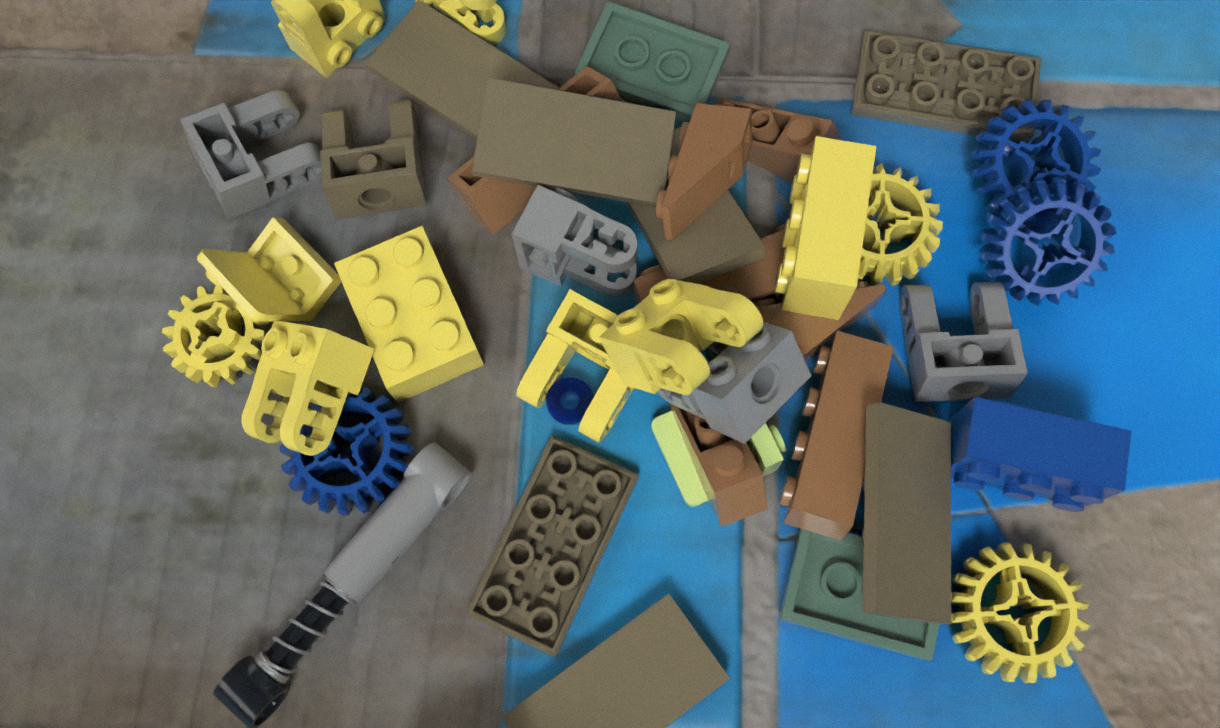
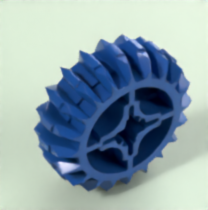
[970,99,1102,221]
[979,176,1117,306]
[279,386,414,516]

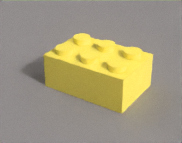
[775,136,877,320]
[334,226,484,403]

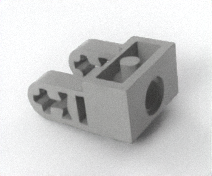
[180,90,322,220]
[512,185,637,297]
[900,281,1028,402]
[657,322,811,444]

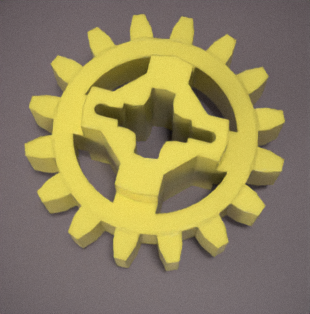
[162,285,269,387]

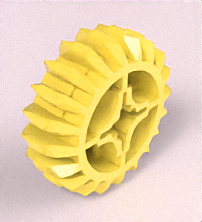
[858,163,943,287]
[951,542,1091,683]

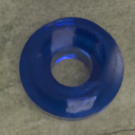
[546,377,594,425]

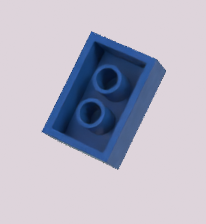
[948,397,1131,512]

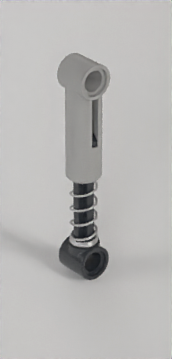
[213,442,473,728]

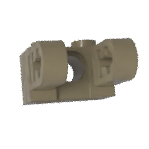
[320,99,427,219]

